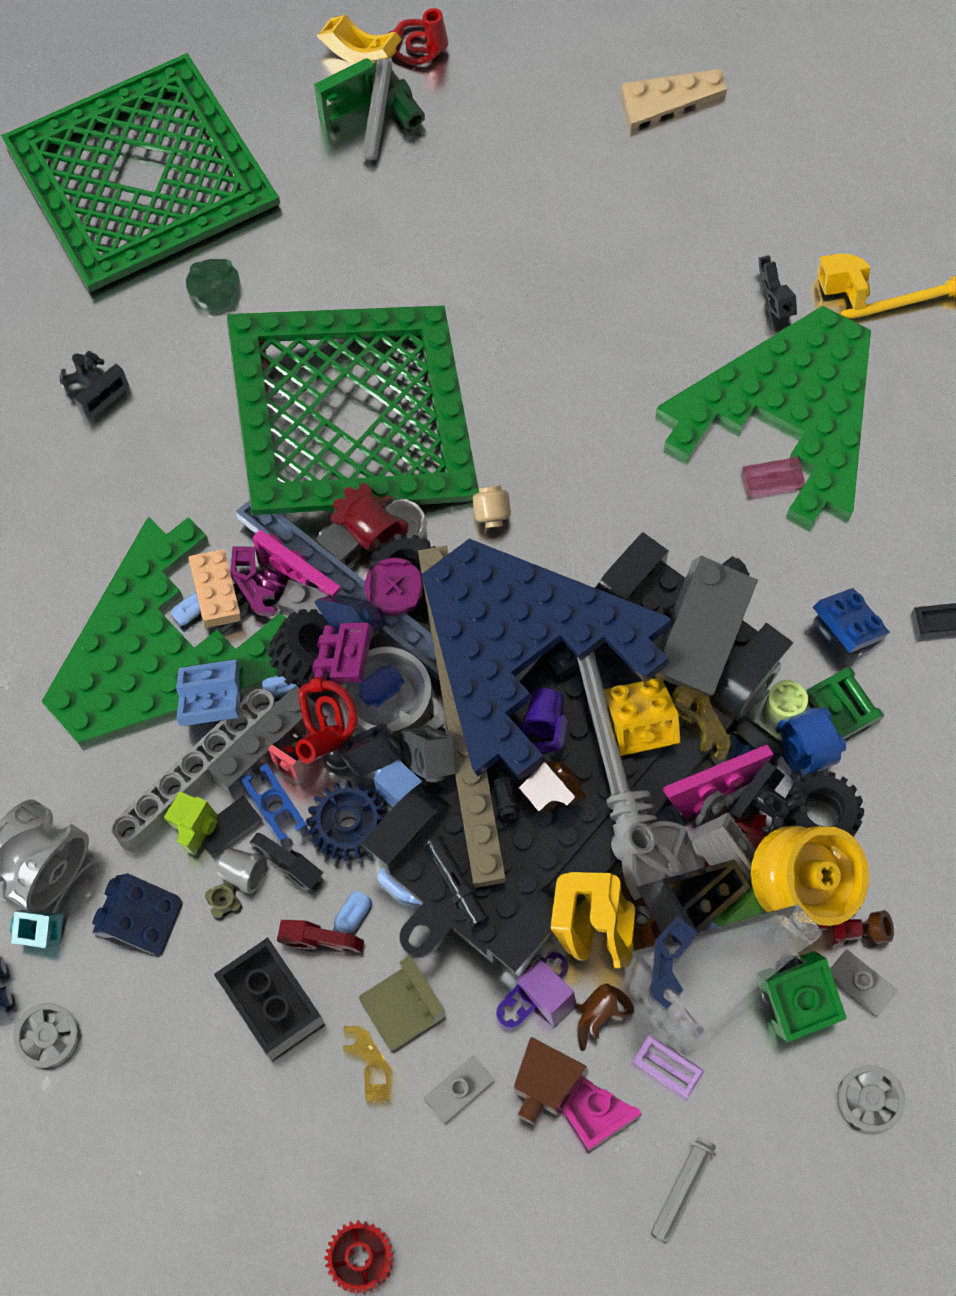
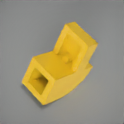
[817,254,871,310]

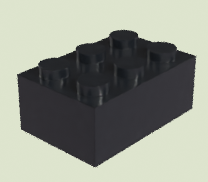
[214,937,324,1060]

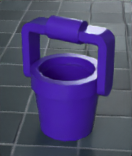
[519,688,567,754]

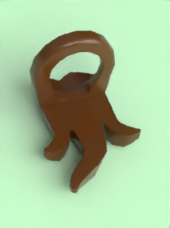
[575,984,635,1051]

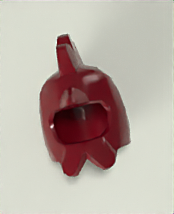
[331,483,409,552]

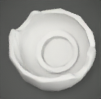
[385,499,427,540]

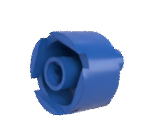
[776,707,846,777]

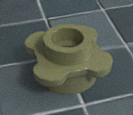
[205,882,241,918]

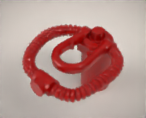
[389,8,449,66]
[295,676,358,763]

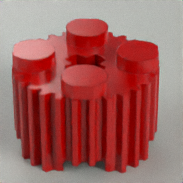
[324,1220,396,1295]

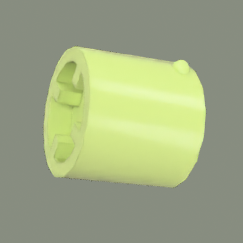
[764,680,808,727]

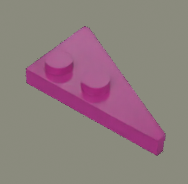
[253,529,341,597]
[562,1078,642,1151]

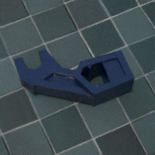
[649,916,698,1012]

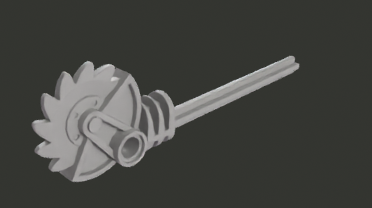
[577,651,705,900]

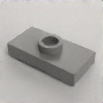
[830,949,898,1017]
[424,1055,495,1124]

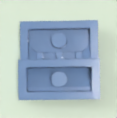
[176,659,240,726]

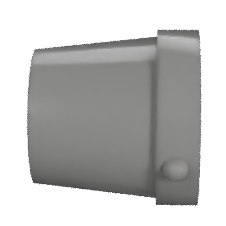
[217,848,267,894]

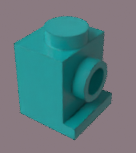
[10,910,64,948]

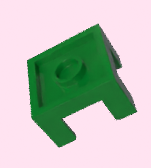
[755,951,847,1043]

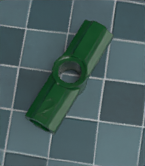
[373,61,425,130]

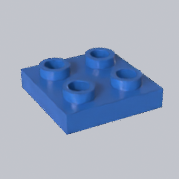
[813,588,890,653]

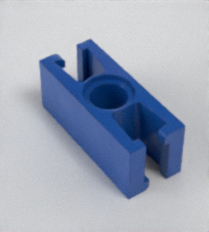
[240,763,308,849]

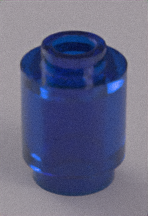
[358,664,405,708]

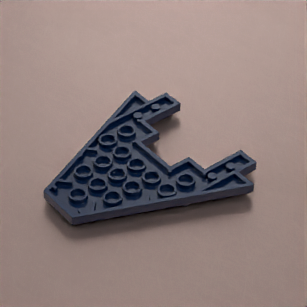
[422,538,672,780]

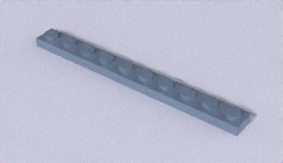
[236,500,440,682]

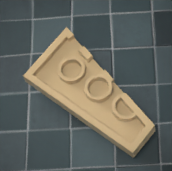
[621,69,727,130]

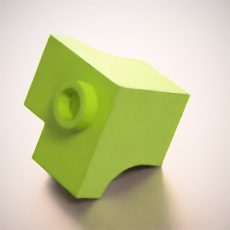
[164,791,218,855]

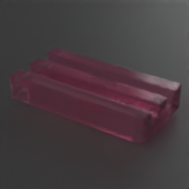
[742,457,805,496]

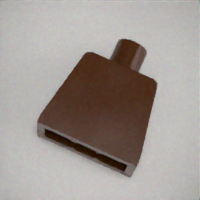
[514,1037,589,1125]

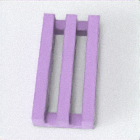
[631,1035,704,1100]

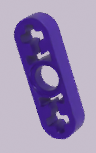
[496,952,568,1030]

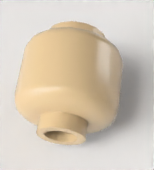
[473,485,511,528]

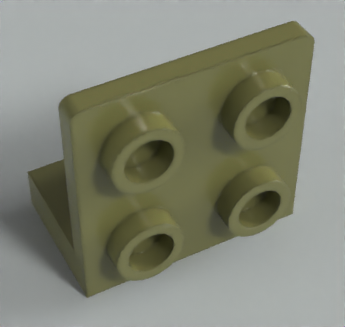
[359,956,446,1051]

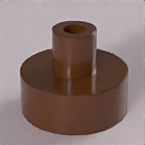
[862,910,894,944]

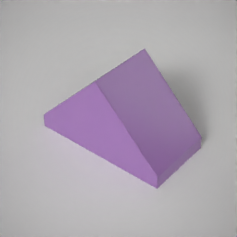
[516,959,577,1027]

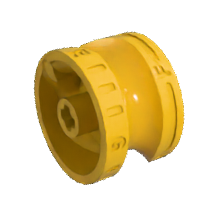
[751,826,869,926]

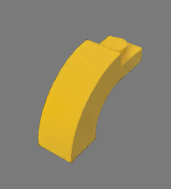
[317,14,402,64]

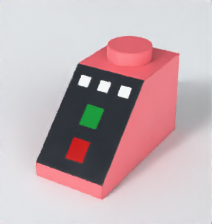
[268,731,320,785]

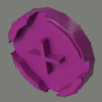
[364,557,424,616]

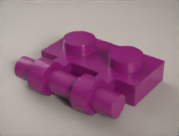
[312,623,373,683]

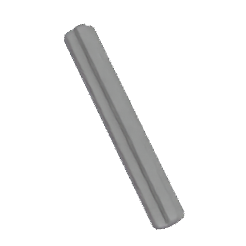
[362,58,392,161]

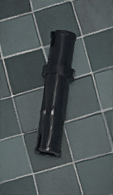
[424,836,489,929]

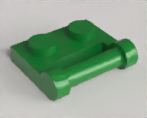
[806,667,885,739]

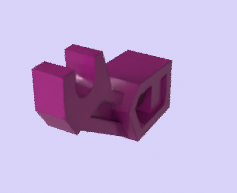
[230,546,275,616]

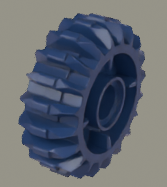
[306,780,388,864]

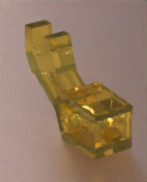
[671,685,731,760]
[343,1026,393,1104]

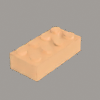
[188,549,241,629]

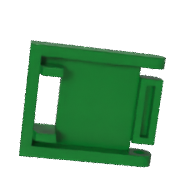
[314,58,375,127]

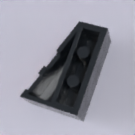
[636,859,750,943]

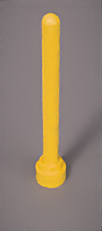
[840,276,956,320]

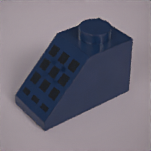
[314,594,386,638]

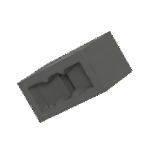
[400,725,456,782]

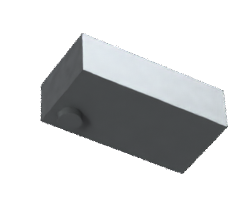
[655,555,758,697]

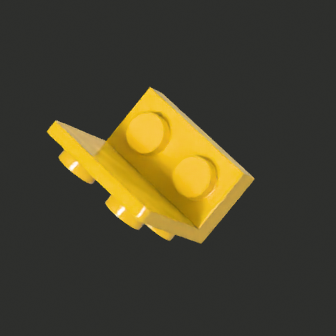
[604,678,680,756]

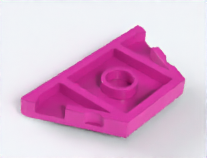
[663,745,774,819]

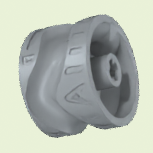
[340,647,434,743]
[0,799,89,913]

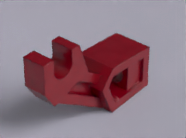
[277,919,364,953]

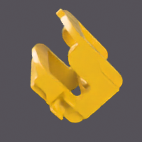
[551,872,636,968]

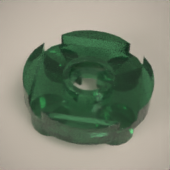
[186,259,241,310]

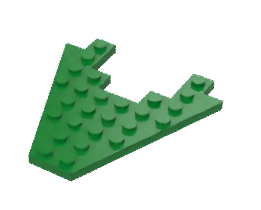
[656,305,871,527]
[41,517,286,746]

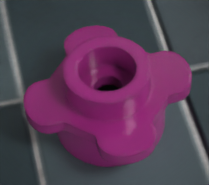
[256,568,285,593]

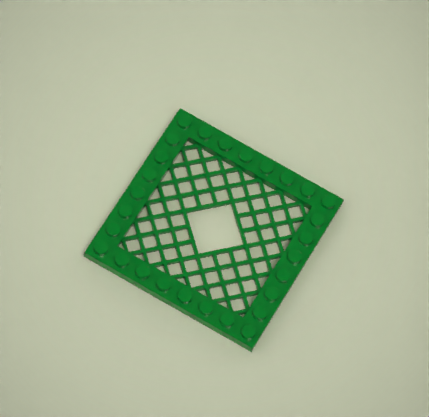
[1,53,281,293]
[226,305,479,516]

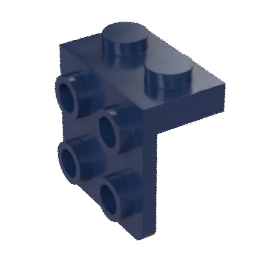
[92,873,181,955]

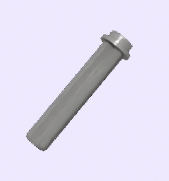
[652,1137,716,1242]

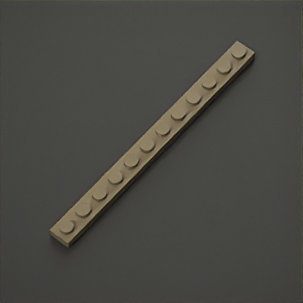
[418,545,506,888]

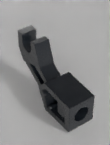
[758,255,797,319]
[249,833,324,890]

